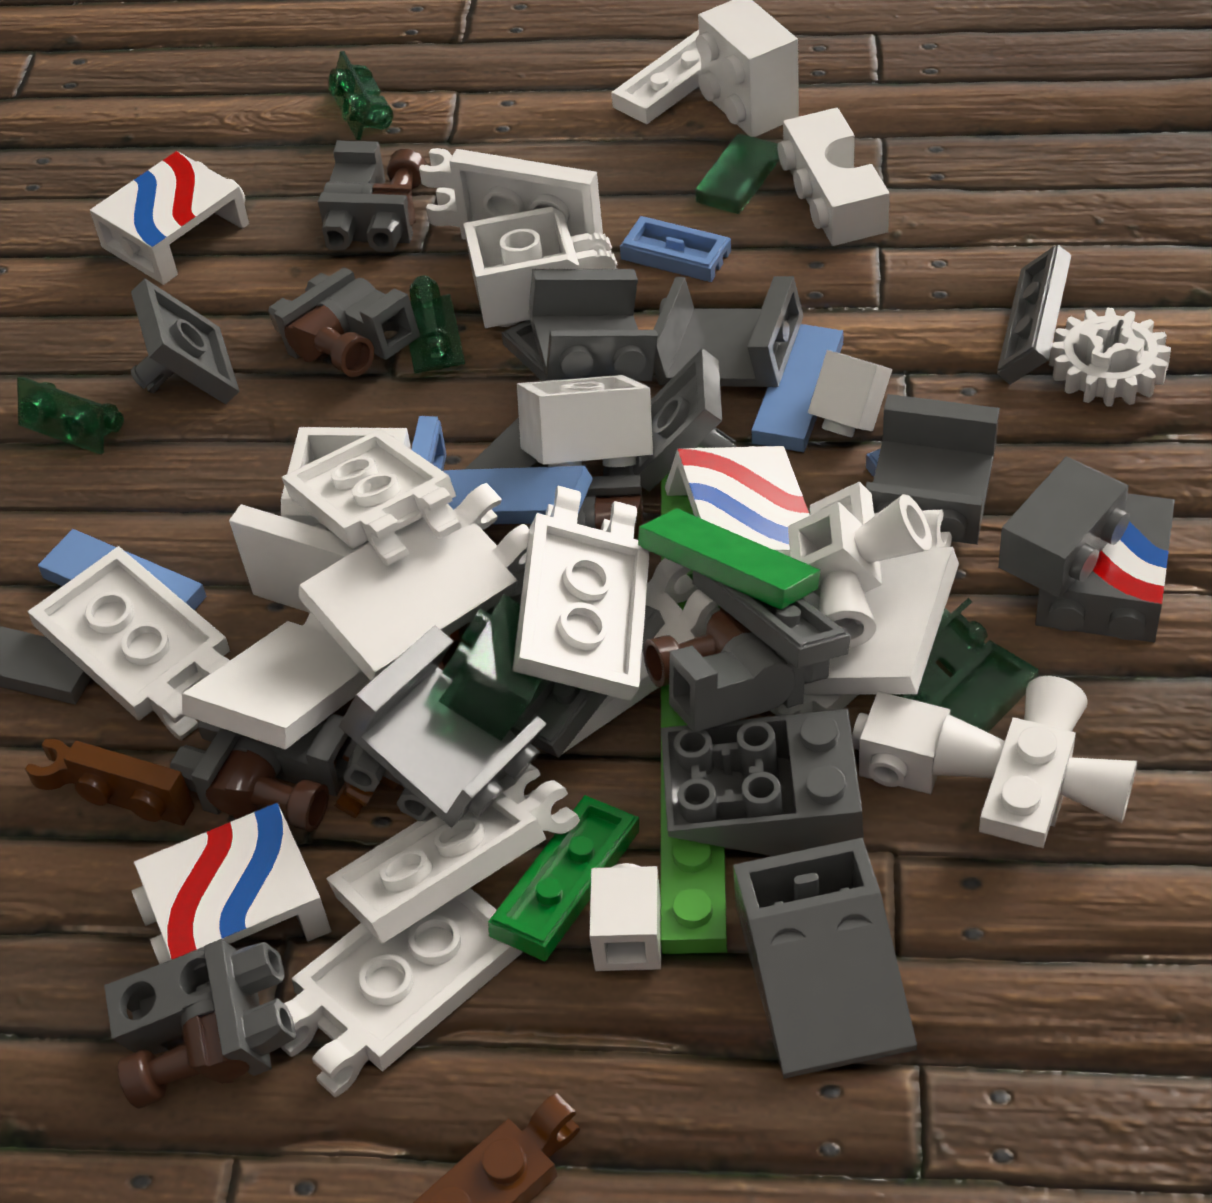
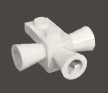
[788,482,932,648]
[933,676,1137,848]

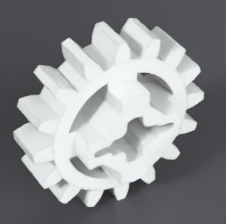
[1049,308,1171,406]

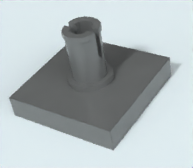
[131,279,240,404]
[632,348,736,492]

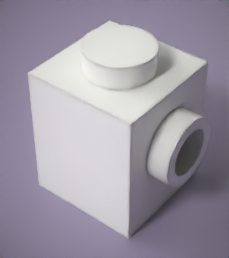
[808,350,892,437]
[852,691,950,794]
[590,863,661,971]

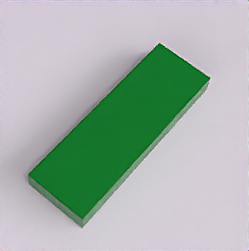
[638,508,821,610]
[488,795,639,961]

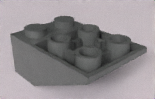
[661,709,864,856]
[733,838,917,1079]

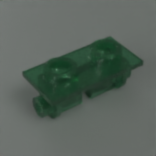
[328,51,394,140]
[409,275,465,374]
[17,376,124,454]
[893,598,988,703]

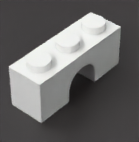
[777,107,890,246]

